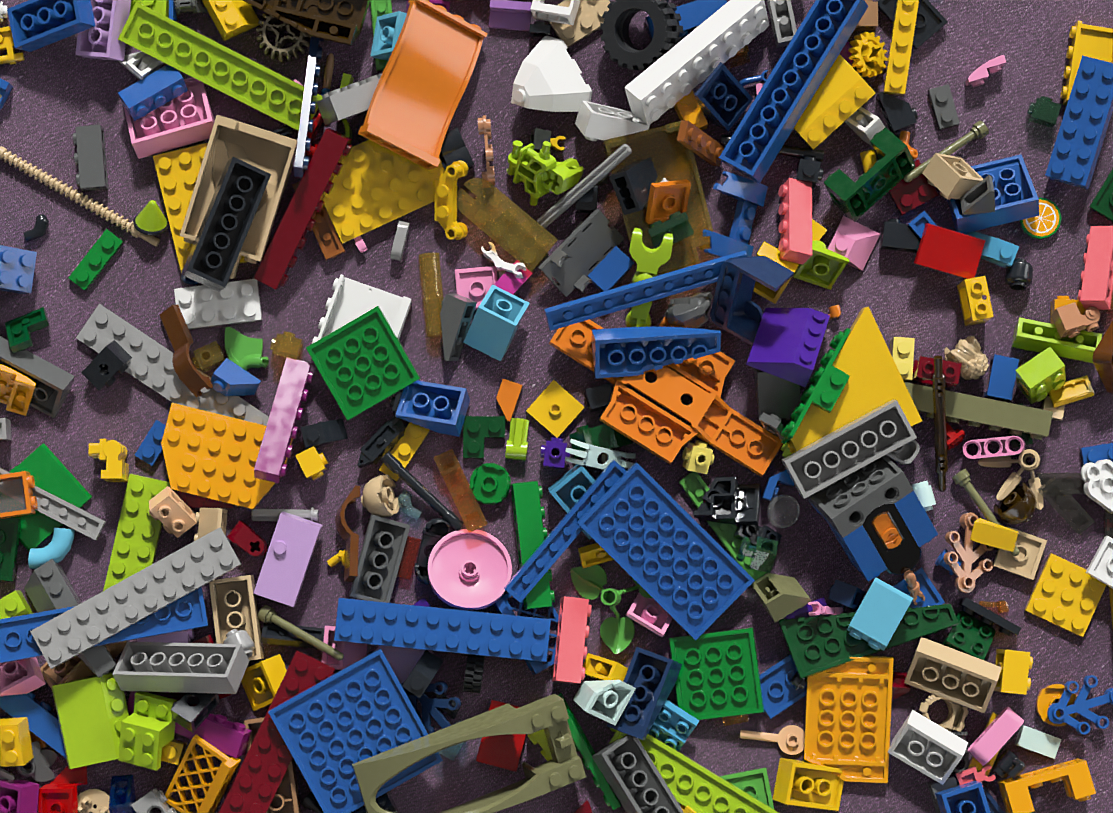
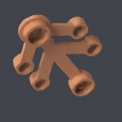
[478,115,495,188]
[944,512,994,593]

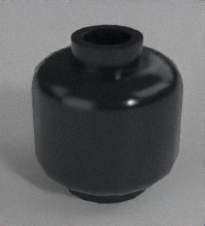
[1005,258,1033,291]

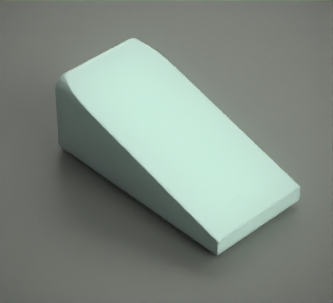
[1015,725,1061,759]

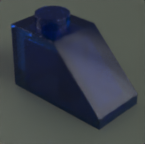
[108,774,136,813]

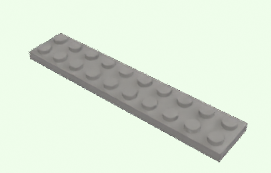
[76,304,269,426]
[30,527,241,669]

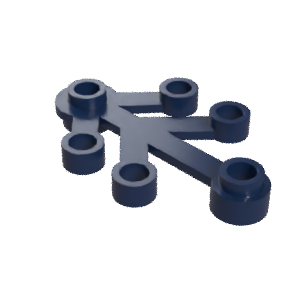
[403,681,461,734]

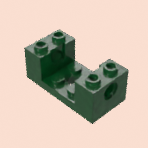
[824,127,916,222]

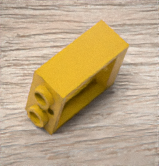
[957,276,994,326]

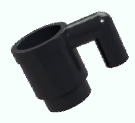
[992,748,1026,780]

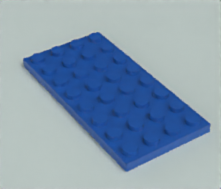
[577,462,755,640]

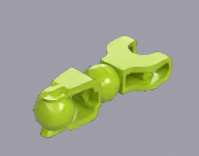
[625,228,673,327]

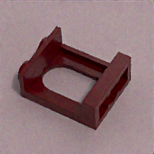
[911,356,962,388]

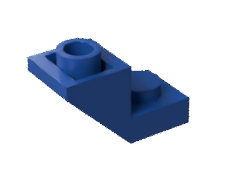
[762,470,794,501]

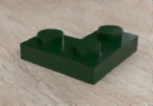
[5,307,49,353]
[463,416,505,458]

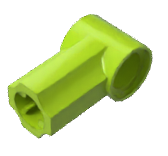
[505,418,529,461]

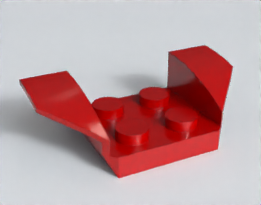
[38,766,87,813]

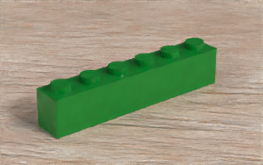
[510,481,555,610]

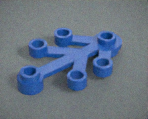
[1047,675,1113,735]

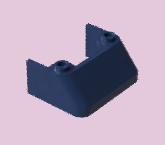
[710,256,794,345]

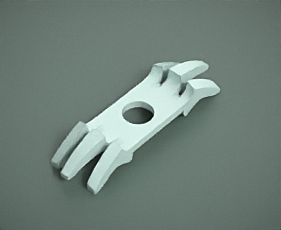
[565,439,636,471]

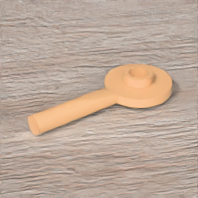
[739,725,805,755]

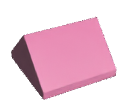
[625,592,673,637]

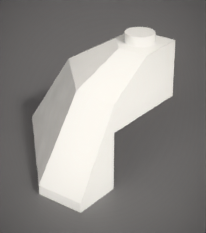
[511,36,592,112]

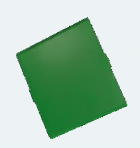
[0,443,92,552]

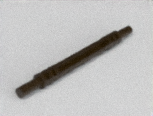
[932,355,948,491]

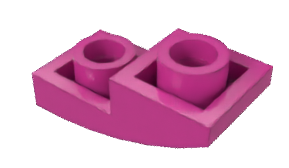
[494,259,533,294]

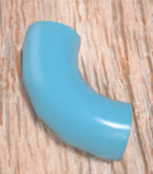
[28,528,75,569]

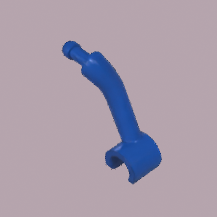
[739,70,768,86]

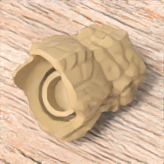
[944,336,989,380]

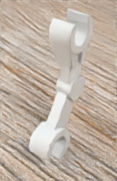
[481,242,527,279]

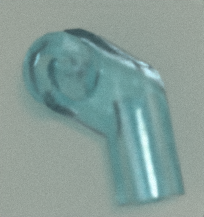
[398,491,422,521]

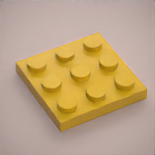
[1025,553,1106,637]

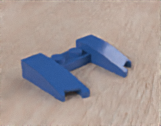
[703,171,768,258]

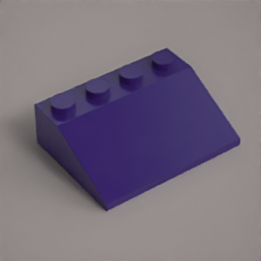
[746,308,830,387]

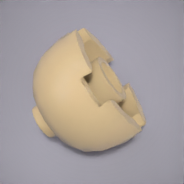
[361,475,400,517]

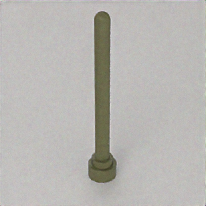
[903,120,989,182]
[952,468,1019,556]
[258,605,344,661]

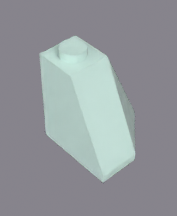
[573,680,636,725]

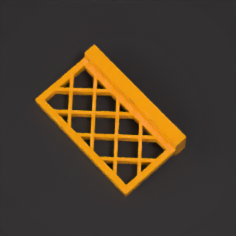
[165,734,241,813]

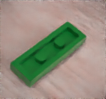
[68,229,124,291]

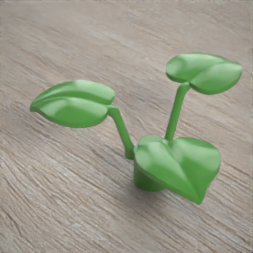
[570,565,652,654]

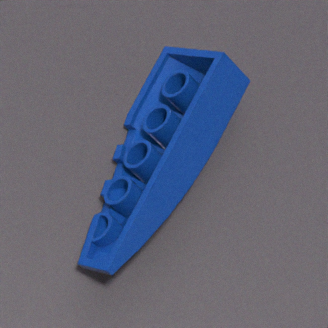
[592,327,721,378]

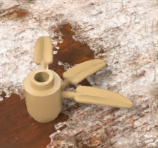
[978,449,1044,510]

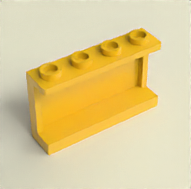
[1060,21,1113,106]

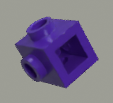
[540,437,571,469]

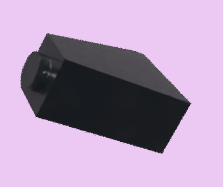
[609,157,658,215]

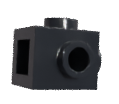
[795,157,823,187]

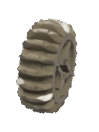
[256,14,311,62]

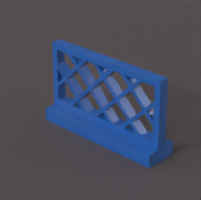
[493,593,559,675]

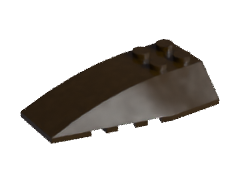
[242,0,370,46]

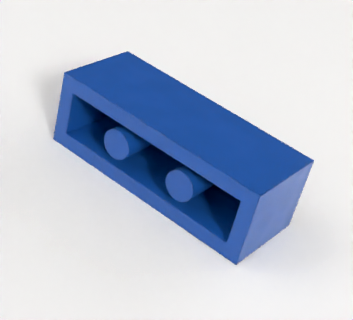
[118,65,188,121]

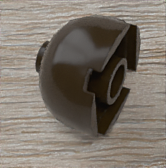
[994,483,1037,525]

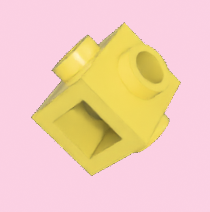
[682,440,714,474]

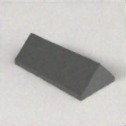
[349,514,411,603]

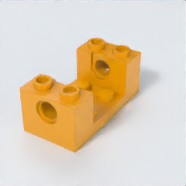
[997,758,1096,813]

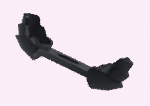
[414,518,450,585]

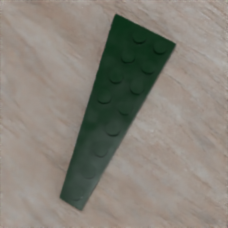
[778,604,958,680]

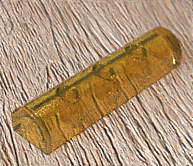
[418,252,444,338]

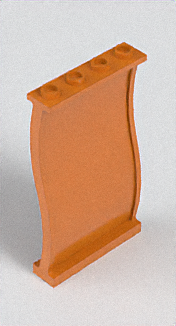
[358,0,488,170]

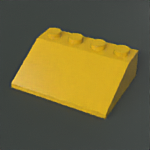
[794,54,875,150]

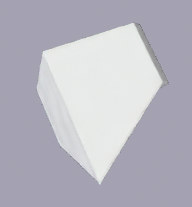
[119,51,164,80]

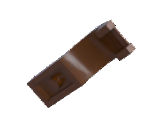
[159,305,213,397]
[335,485,360,582]

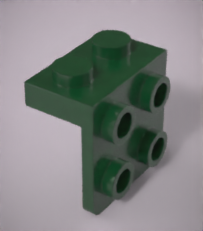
[942,611,996,660]

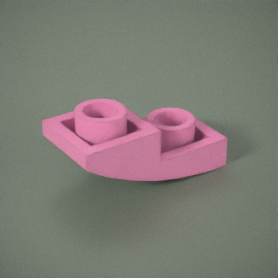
[965,55,1006,87]

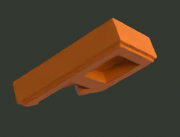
[496,379,523,422]

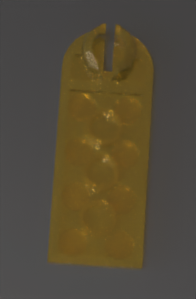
[457,178,558,272]

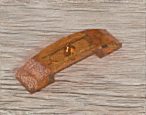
[433,449,488,533]

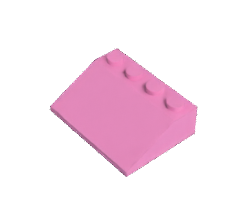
[124,77,215,159]

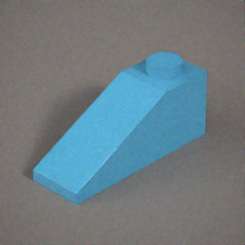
[956,231,1019,268]

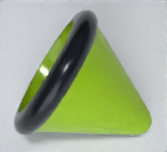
[133,200,169,236]

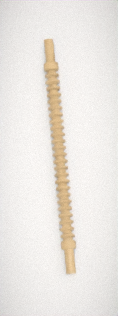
[0,146,160,247]

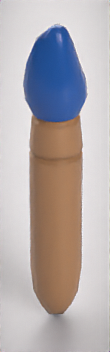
[321,53,334,95]

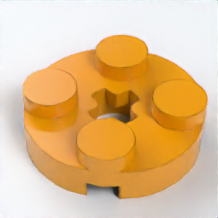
[1036,684,1078,726]

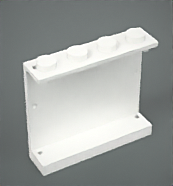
[312,274,413,344]

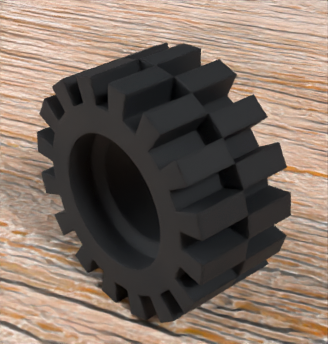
[463,654,485,693]

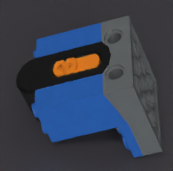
[807,455,938,582]

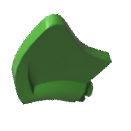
[225,327,269,370]

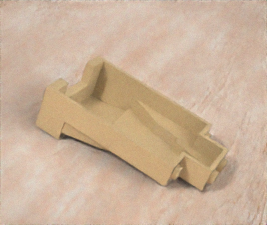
[180,115,297,281]

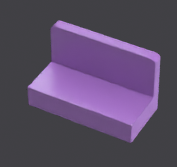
[489,0,532,31]

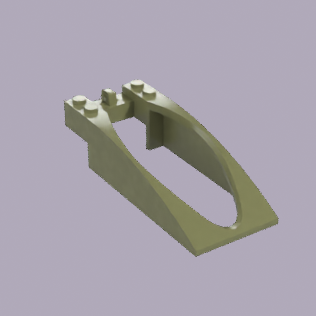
[352,694,586,813]

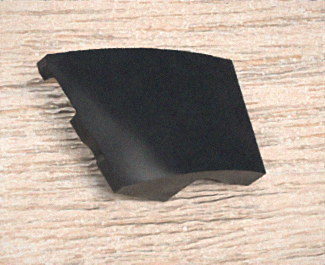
[693,477,762,525]

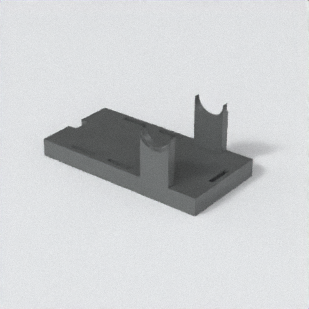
[538,209,625,297]

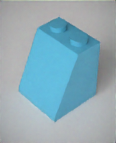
[370,11,407,61]
[463,284,529,361]
[847,578,913,651]

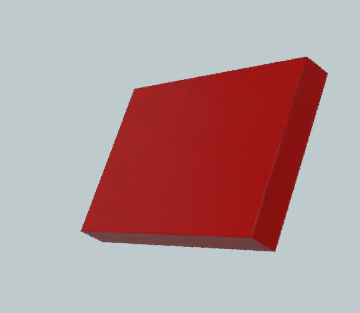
[914,223,986,279]
[476,700,526,772]

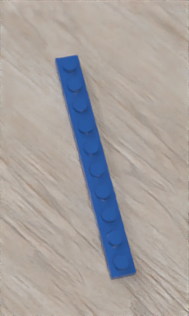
[544,250,748,331]

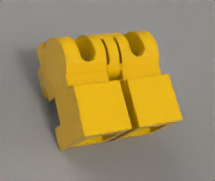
[88,439,129,482]

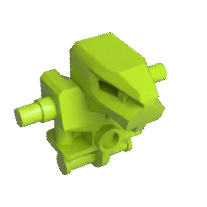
[507,140,584,206]

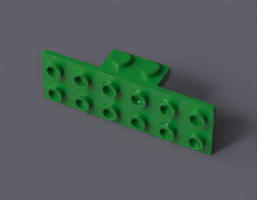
[781,328,851,444]

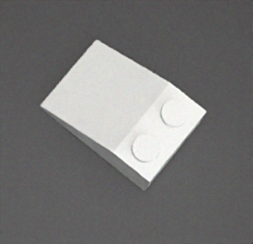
[575,100,650,141]

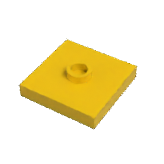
[526,380,585,438]

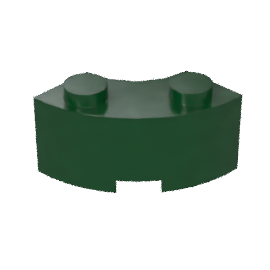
[569,424,632,459]

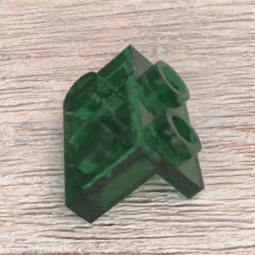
[648,211,694,248]

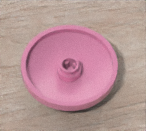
[427,529,512,611]

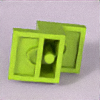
[119,691,177,771]

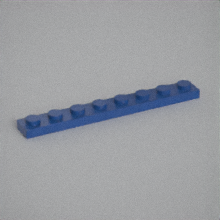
[503,460,627,603]

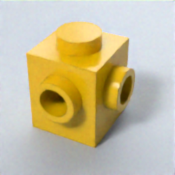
[295,446,328,480]

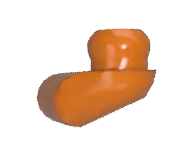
[899,131,918,159]

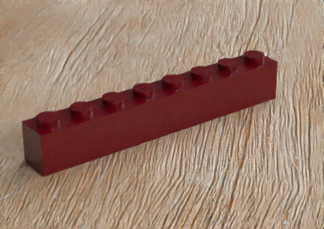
[254,128,352,290]

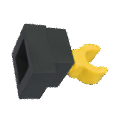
[530,128,566,152]

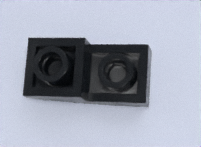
[734,525,782,554]

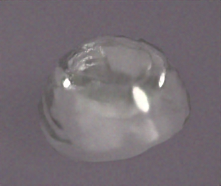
[767,495,800,529]

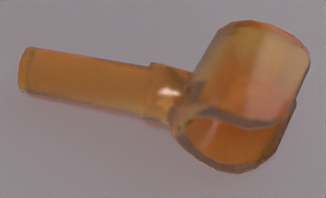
[979,601,1009,613]

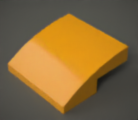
[0,364,36,416]

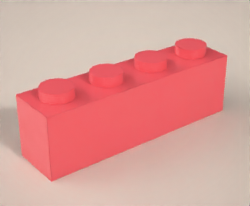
[778,178,812,265]
[1078,226,1113,310]
[552,596,591,685]

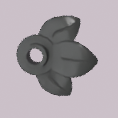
[17,741,58,782]

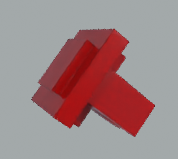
[946,423,965,450]

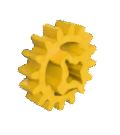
[848,32,888,78]

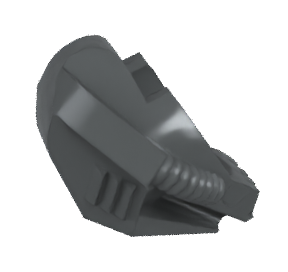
[665,292,713,328]

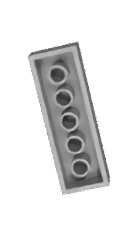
[782,399,917,499]
[112,642,249,694]

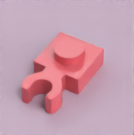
[955,764,996,786]

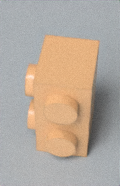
[149,486,197,538]

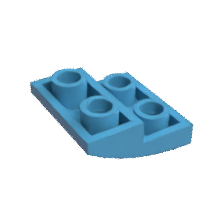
[648,700,699,752]

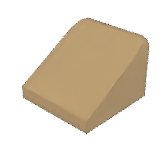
[1041,396,1065,421]

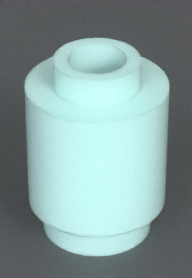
[911,481,936,511]

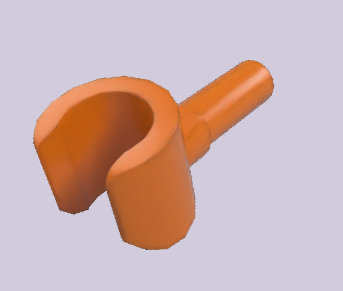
[828,305,841,320]

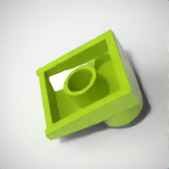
[793,240,849,290]

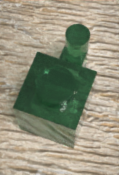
[736,536,778,573]

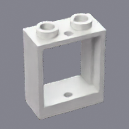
[530,0,581,25]

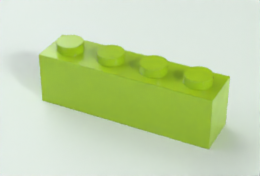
[1012,317,1102,363]

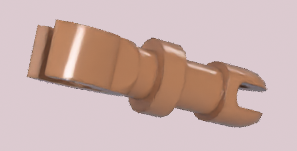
[904,570,925,605]

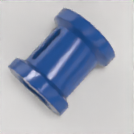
[934,549,962,575]

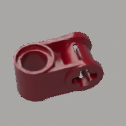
[227,520,268,557]

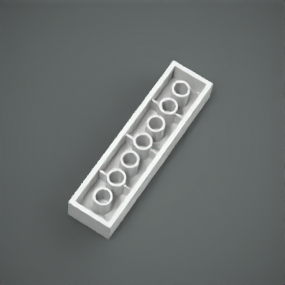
[624,0,769,126]

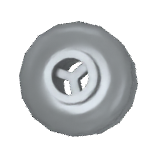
[223,629,255,658]

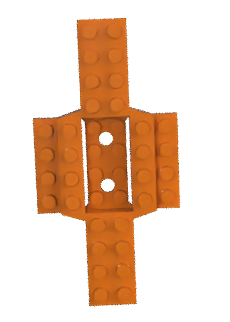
[549,317,783,477]

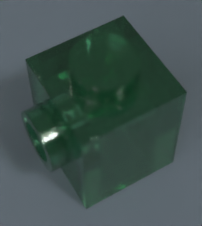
[1027,96,1061,128]

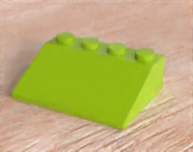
[52,671,129,769]

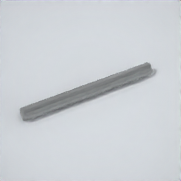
[537,144,632,228]

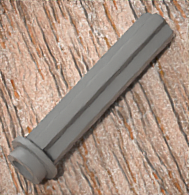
[251,508,319,522]

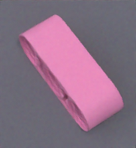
[963,436,1025,459]
[967,706,1024,766]

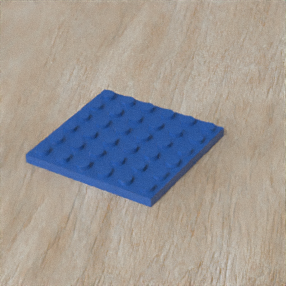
[268,648,443,813]

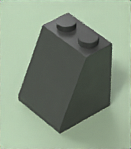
[754,368,801,420]

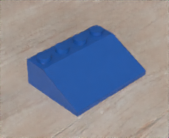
[947,154,1039,234]

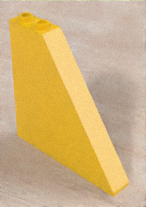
[787,307,922,454]

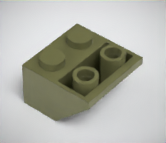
[751,573,811,622]

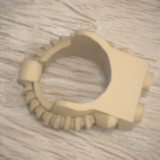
[919,694,968,732]

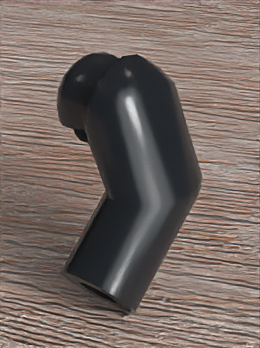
[23,214,49,242]

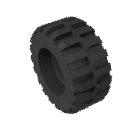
[600,0,683,70]

